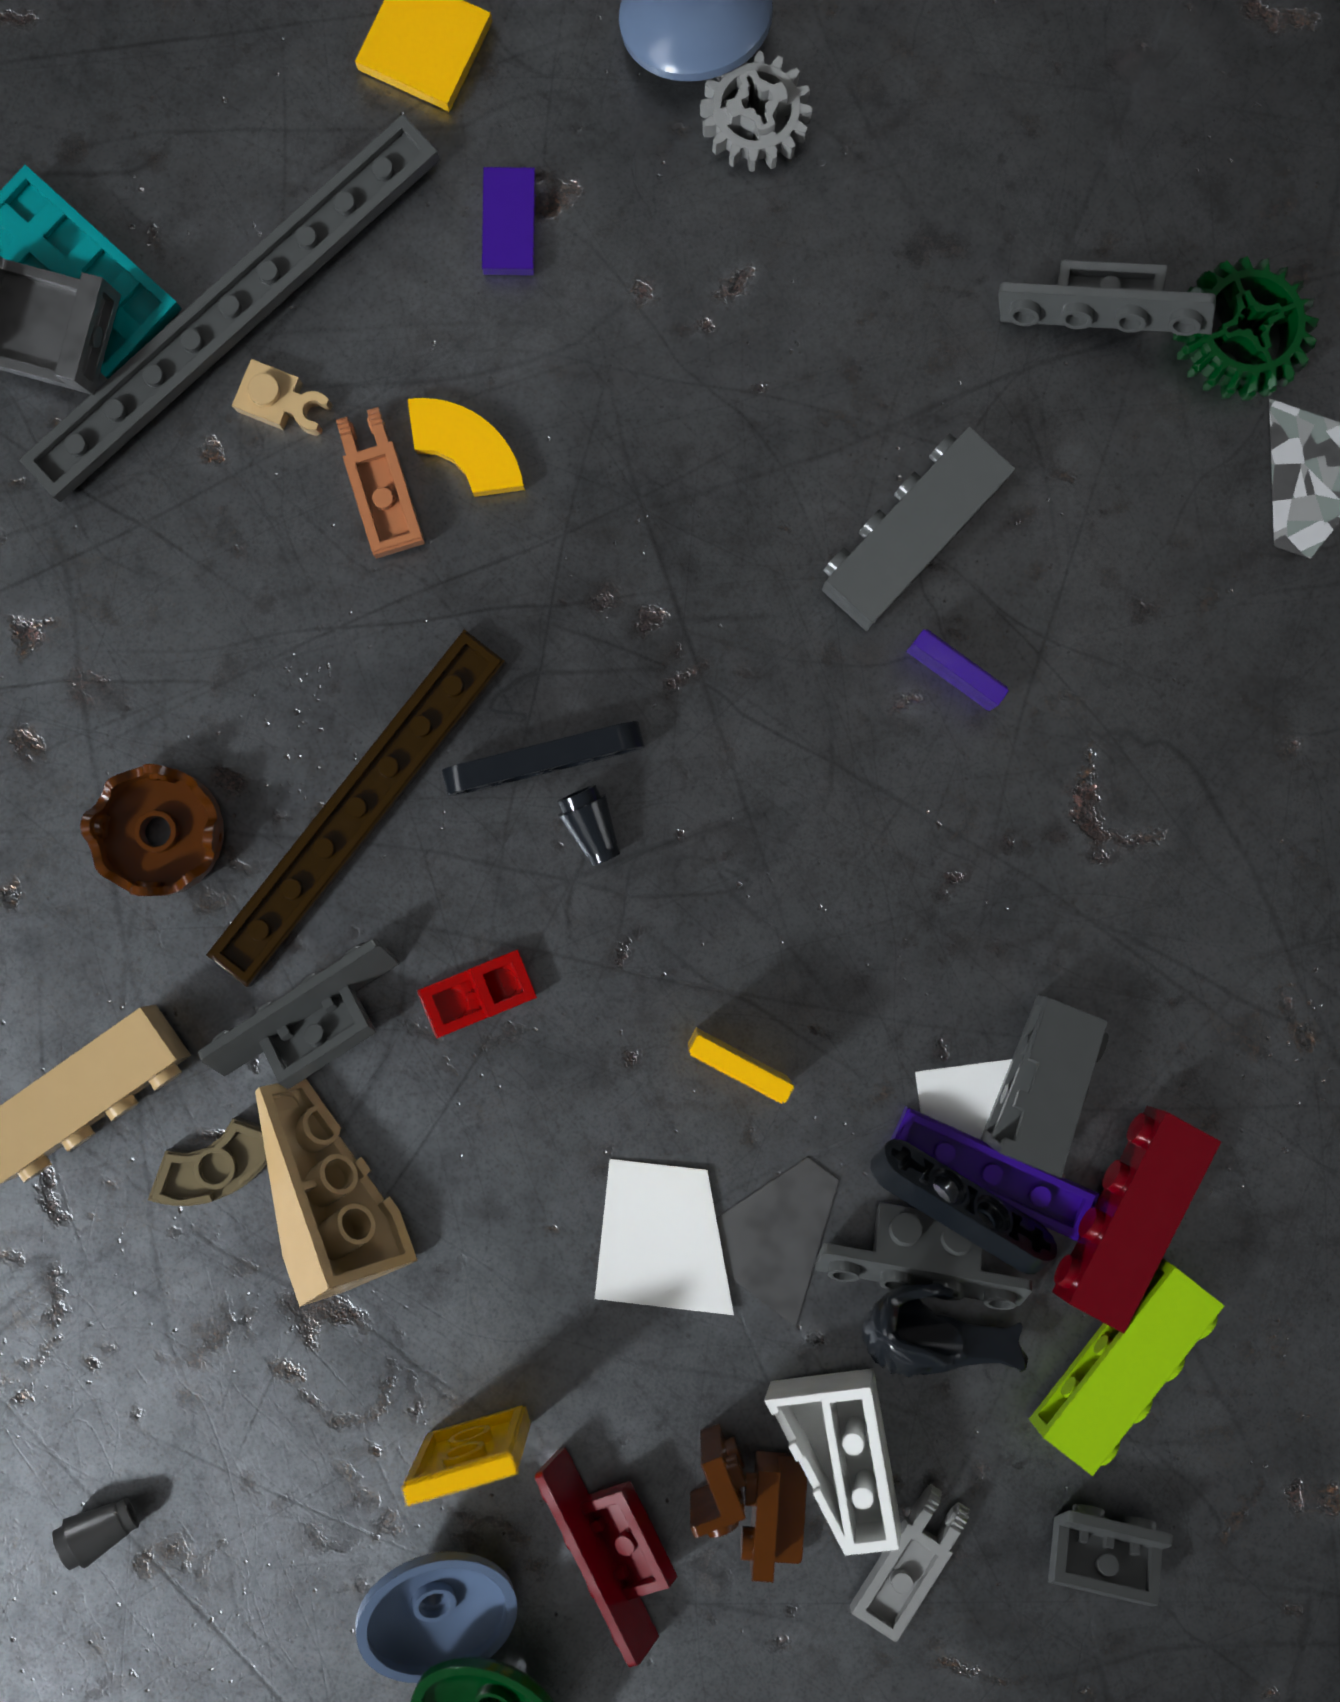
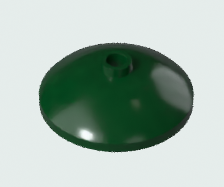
[411,1657,554,1702]

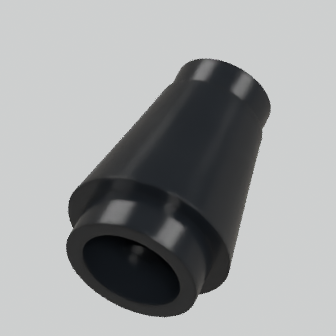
[557,785,620,866]

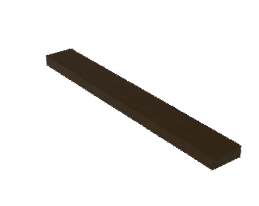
[206,629,506,987]

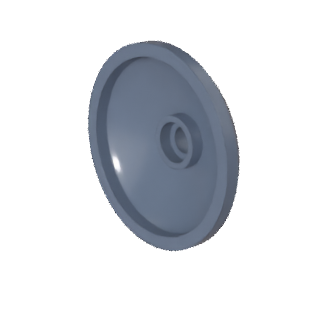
[619,0,773,81]
[355,1551,517,1683]

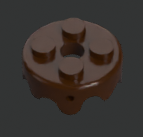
[80,764,224,896]

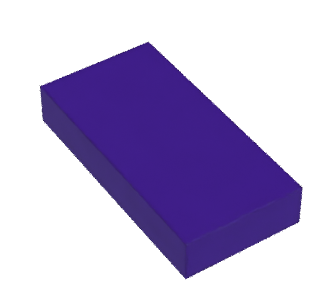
[482,167,536,275]
[906,629,1009,711]

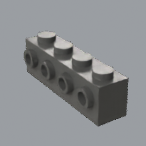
[822,426,1016,632]

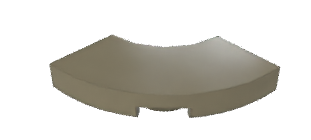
[148,1116,267,1206]

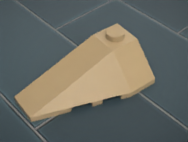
[255,1078,418,1307]

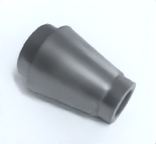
[52,1498,139,1570]

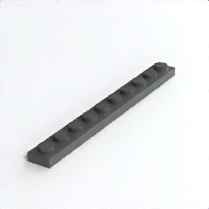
[18,114,440,502]

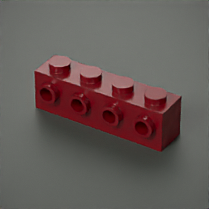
[1052,1106,1221,1333]

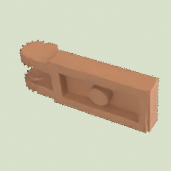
[336,407,425,559]

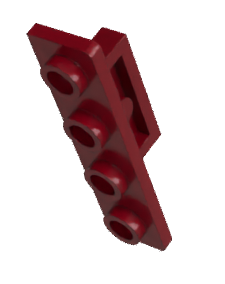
[535,1447,678,1667]

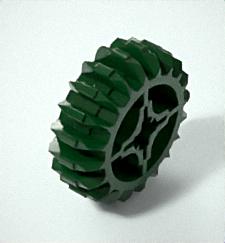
[1172,255,1319,402]

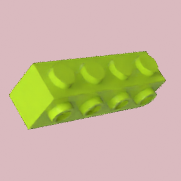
[1029,1258,1224,1476]

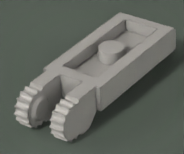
[849,1484,970,1642]

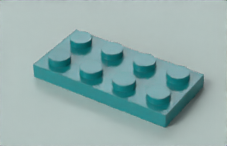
[0,165,182,379]

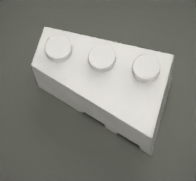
[764,1368,901,1556]

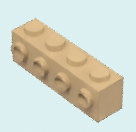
[0,1004,191,1184]

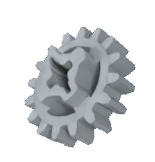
[700,51,812,172]

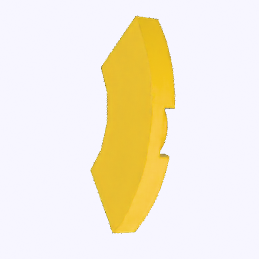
[408,398,525,497]

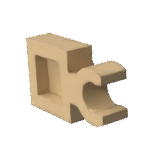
[232,359,333,435]

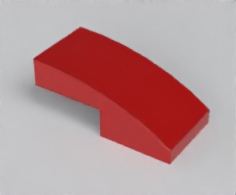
[417,949,537,1039]

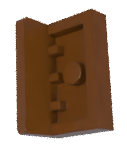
[690,1423,747,1538]
[740,1451,807,1583]

